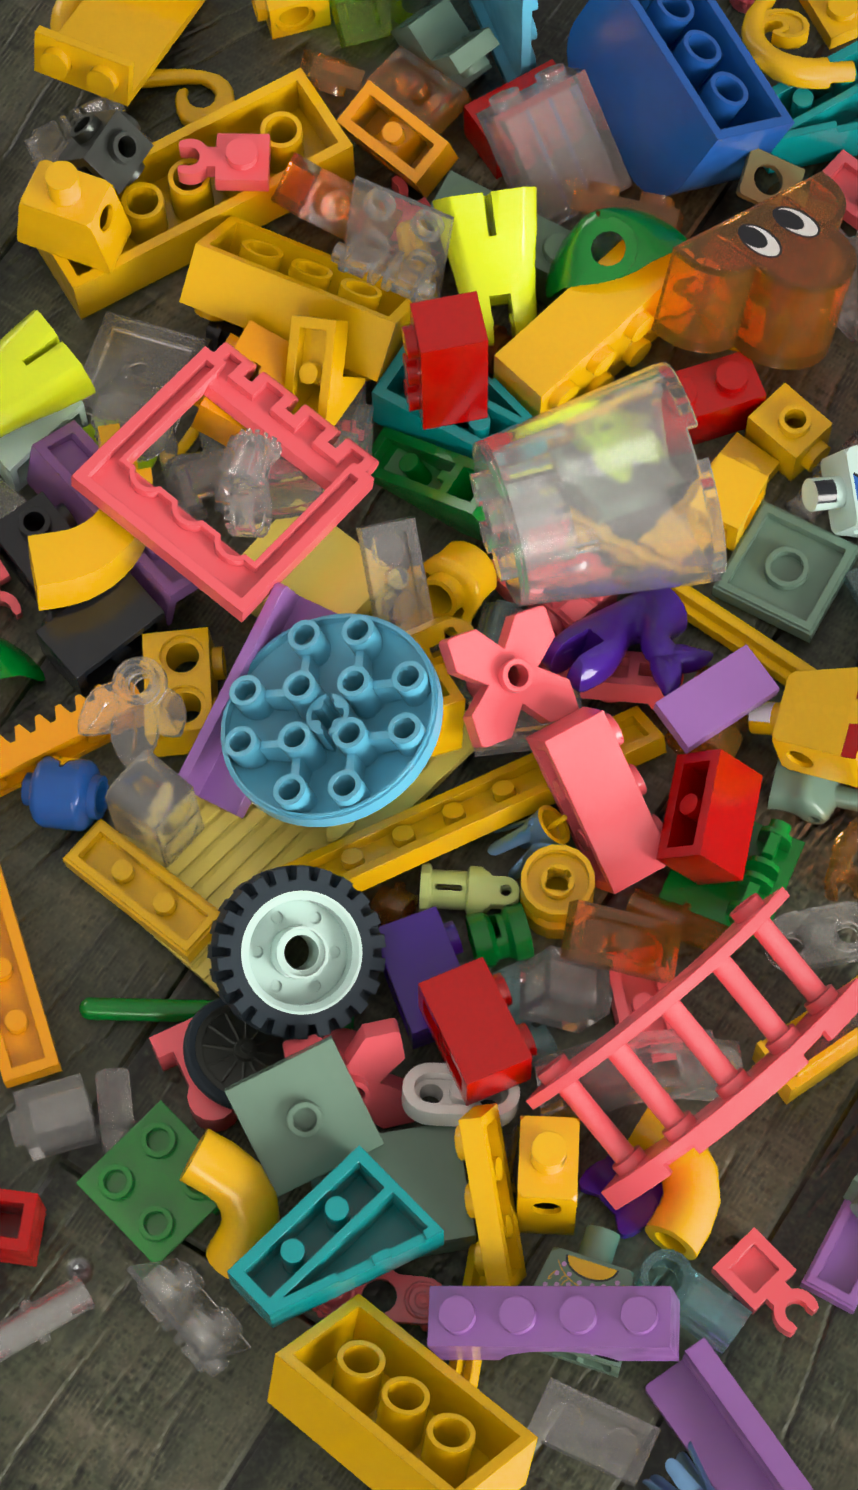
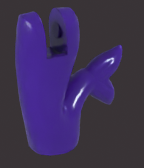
[542,580,713,696]

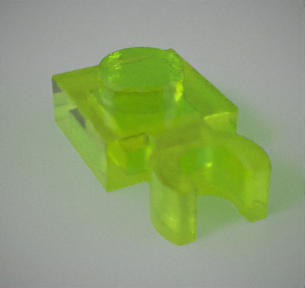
[329,0,416,49]

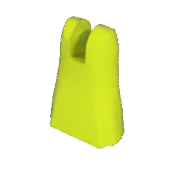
[432,187,537,346]
[0,310,96,438]

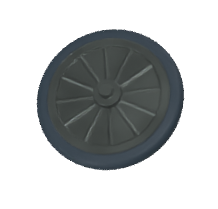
[183,998,291,1110]

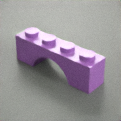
[427,1286,680,1361]

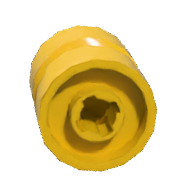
[520,844,595,939]

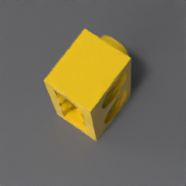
[142,627,227,758]

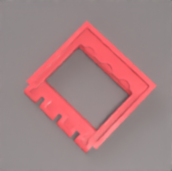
[71,342,379,623]

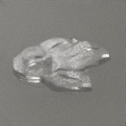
[78,657,187,768]

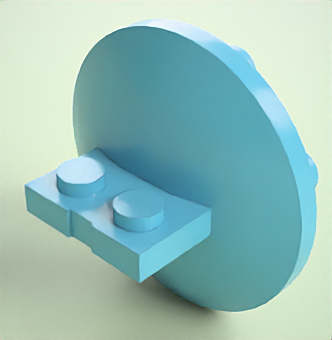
[221,613,443,827]

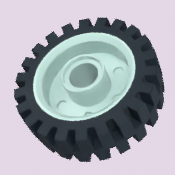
[207,865,386,1039]

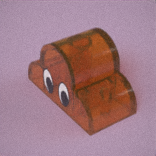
[651,171,857,370]

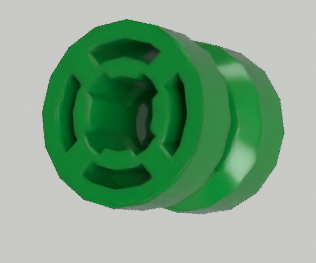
[465,902,534,968]

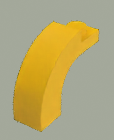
[27,423,153,611]

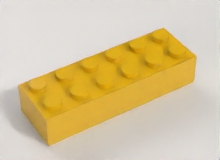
[37,67,355,320]

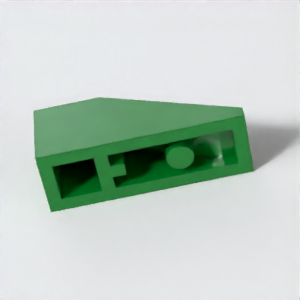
[368,426,530,548]

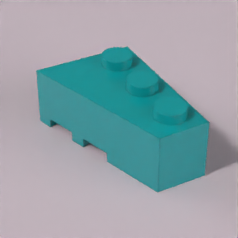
[764,41,858,174]
[372,345,540,488]
[227,1145,444,1328]

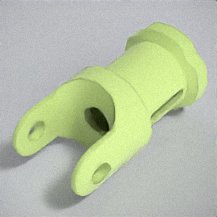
[419,863,520,915]

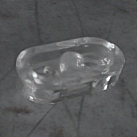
[764,901,858,971]

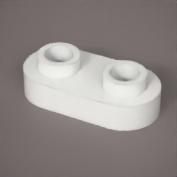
[401,1063,520,1127]

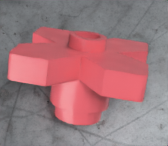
[439,606,579,748]
[282,1018,414,1129]

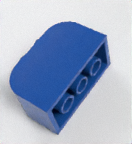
[567,0,795,197]

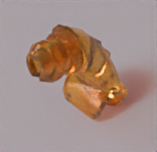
[824,816,858,902]

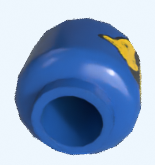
[21,756,109,831]

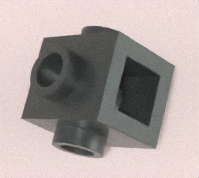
[57,109,153,195]

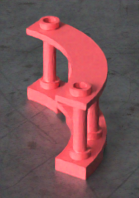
[526,887,858,1211]

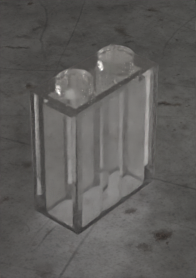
[476,63,633,225]

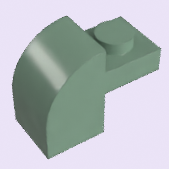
[390,0,500,96]

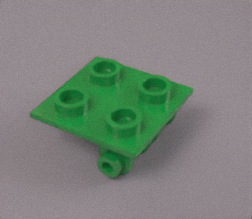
[658,819,805,941]
[76,1100,221,1267]

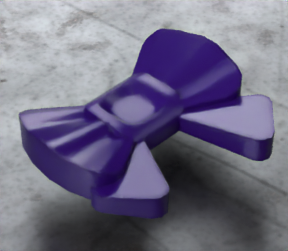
[578,1154,663,1239]

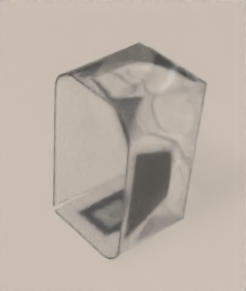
[105,750,205,868]

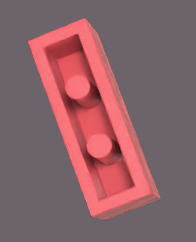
[526,706,666,894]

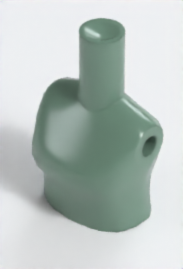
[767,757,858,825]

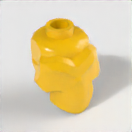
[394,541,497,636]

